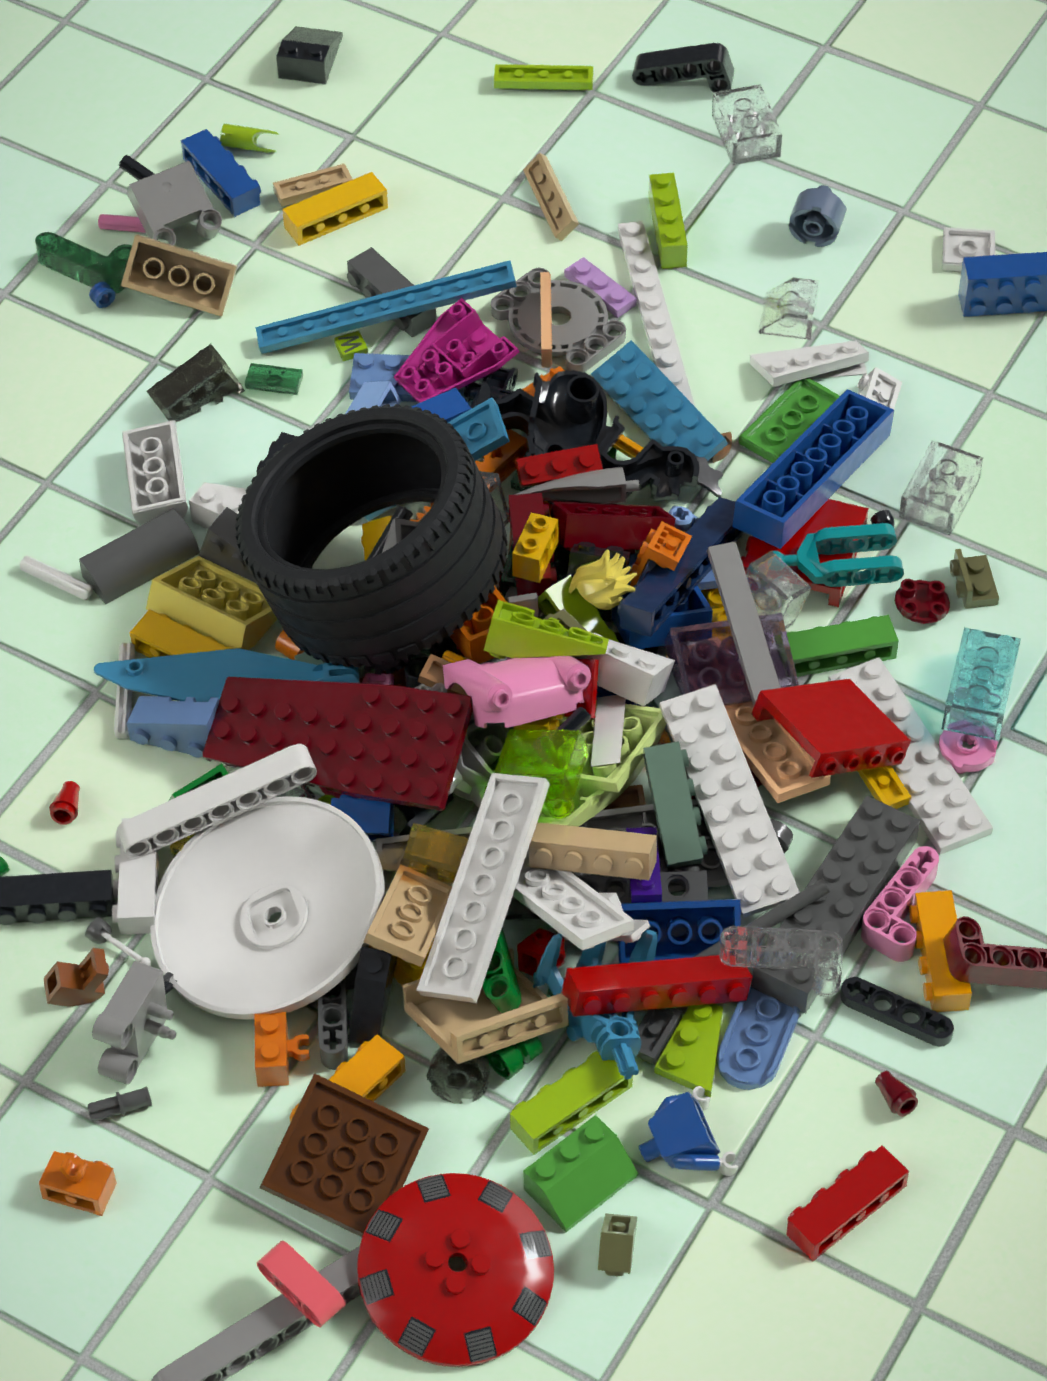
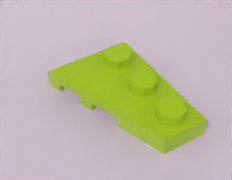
[654,1004,723,1098]

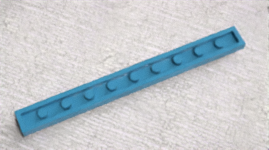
[255,260,517,354]

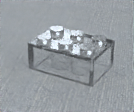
[712,84,782,165]
[899,440,984,536]

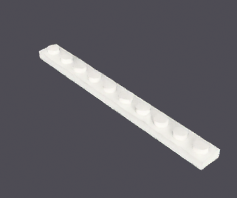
[618,220,695,406]

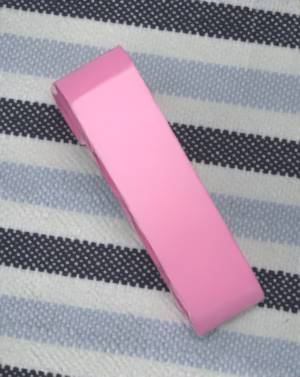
[861,846,939,962]

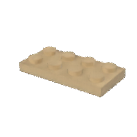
[364,864,452,967]

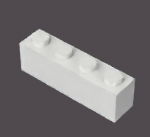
[112,818,160,935]

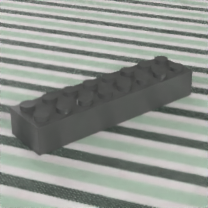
[751,796,920,1014]

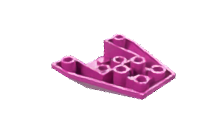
[393,298,520,403]

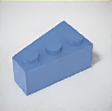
[127,696,219,758]

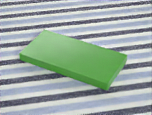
[738,378,840,463]

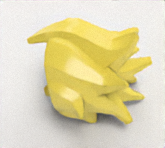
[568,549,637,610]

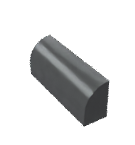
[79,508,200,605]

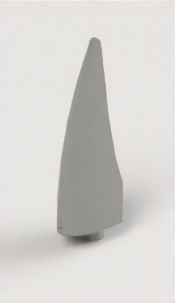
[514,467,639,504]

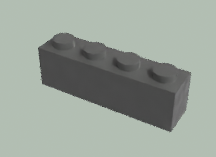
[347,247,437,338]

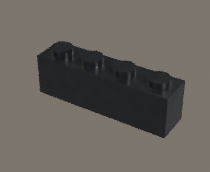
[0,870,115,925]

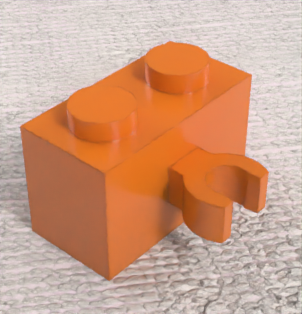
[255,1012,310,1087]
[39,1151,117,1216]

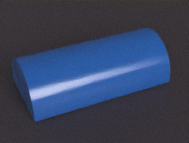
[617,899,742,964]

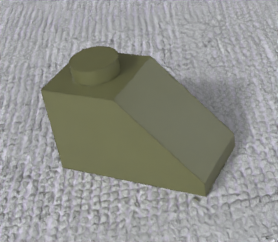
[598,1213,638,1276]

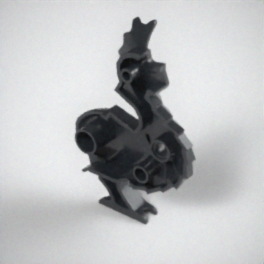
[477,370,723,504]

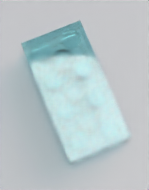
[941,627,1021,741]

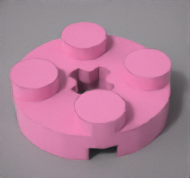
[938,718,998,774]

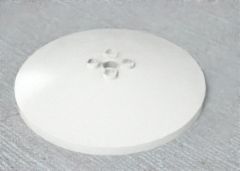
[150,796,385,1020]

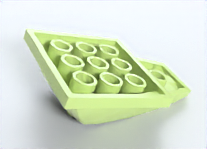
[512,700,666,827]

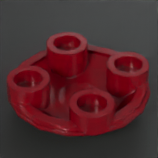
[894,578,950,624]

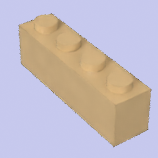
[529,822,657,880]

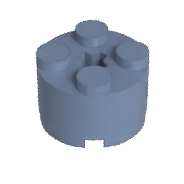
[788,185,847,247]

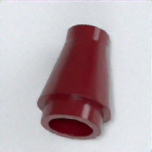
[875,1071,918,1117]

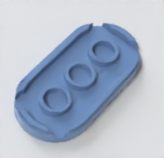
[717,986,800,1090]

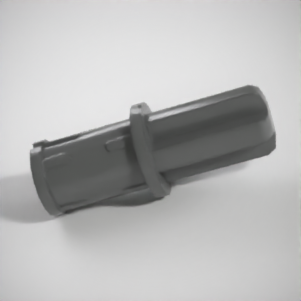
[88,1086,152,1121]

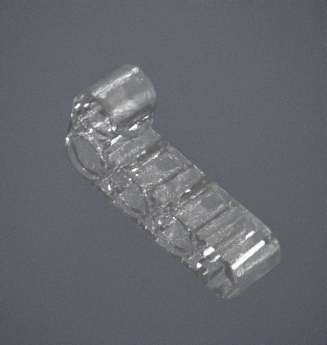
[719,926,843,997]

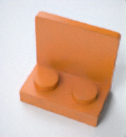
[629,521,692,587]

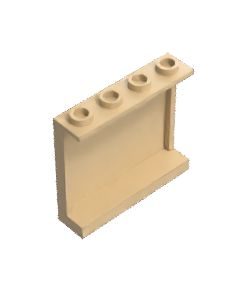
[403,948,568,1064]

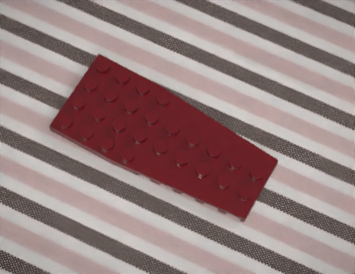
[202,677,473,811]

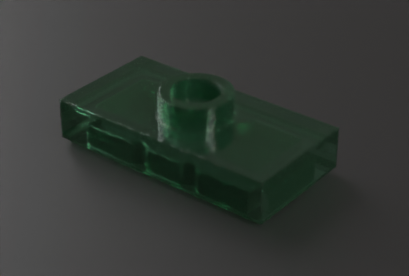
[245,363,303,395]

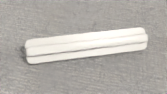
[19,555,93,600]

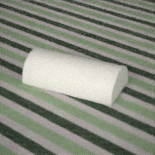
[122,420,188,525]

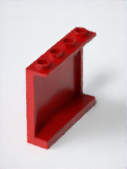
[741,499,869,608]
[751,679,911,778]

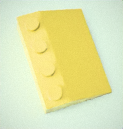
[146,556,277,650]

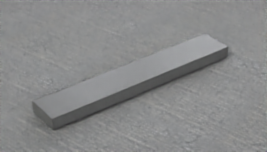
[707,542,780,706]

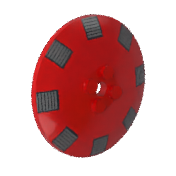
[357,1173,554,1367]

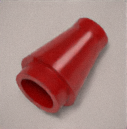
[49,781,80,825]

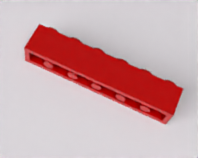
[561,953,752,1017]

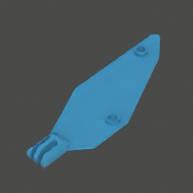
[94,648,360,702]

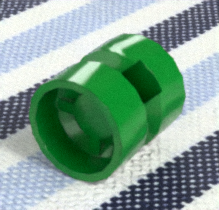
[485,1036,543,1080]

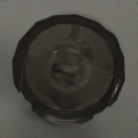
[426,1047,490,1104]

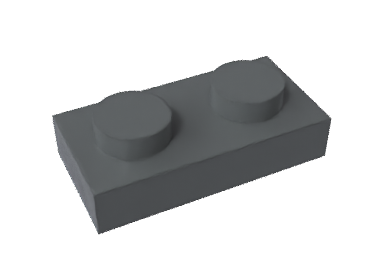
[635,1007,683,1065]

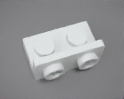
[857,367,903,409]

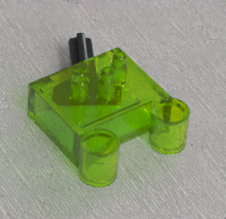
[484,707,591,819]

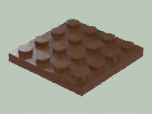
[259,1073,429,1237]

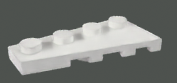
[750,341,869,387]

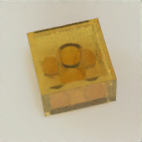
[403,823,469,884]

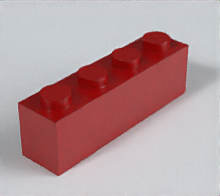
[786,1145,909,1261]

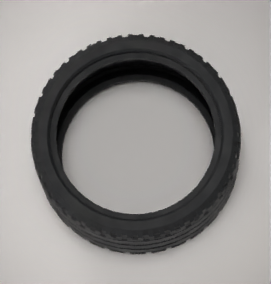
[235,404,508,667]

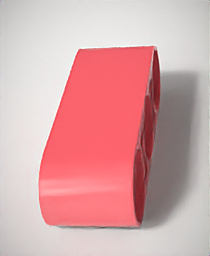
[256,1241,346,1327]

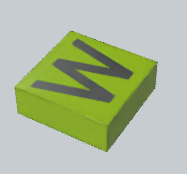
[334,330,368,362]

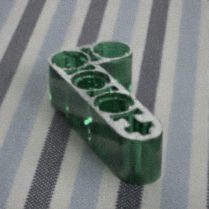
[35,232,132,294]

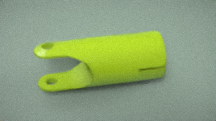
[220,123,279,153]

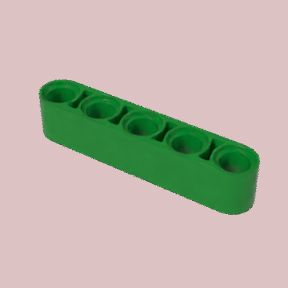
[483,927,522,1013]

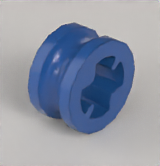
[89,282,116,308]

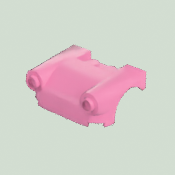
[443,656,591,728]

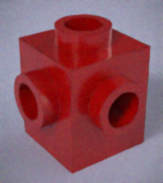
[517,928,566,976]

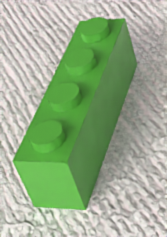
[777,615,899,679]

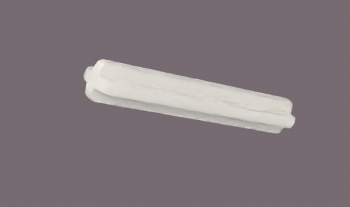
[114,642,135,739]

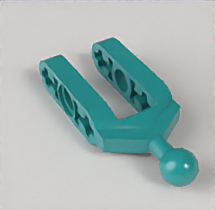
[764,523,904,587]

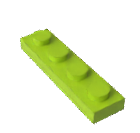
[494,64,593,90]

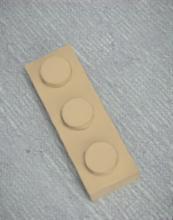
[273,163,353,207]

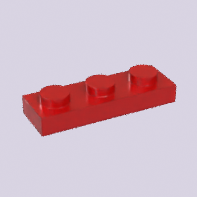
[515,444,603,488]

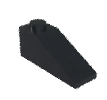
[348,947,397,1044]

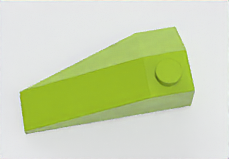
[484,600,609,659]

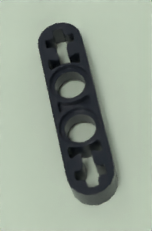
[840,977,954,1047]

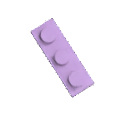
[564,257,637,318]

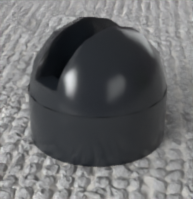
[870,510,895,527]

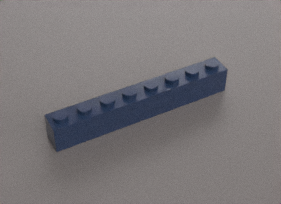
[617,497,744,637]

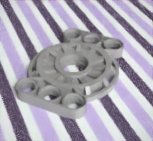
[490,267,626,372]

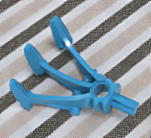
[533,930,658,1079]

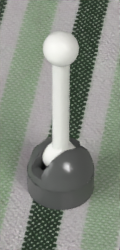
[85,917,151,966]

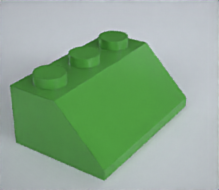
[523,1115,638,1232]

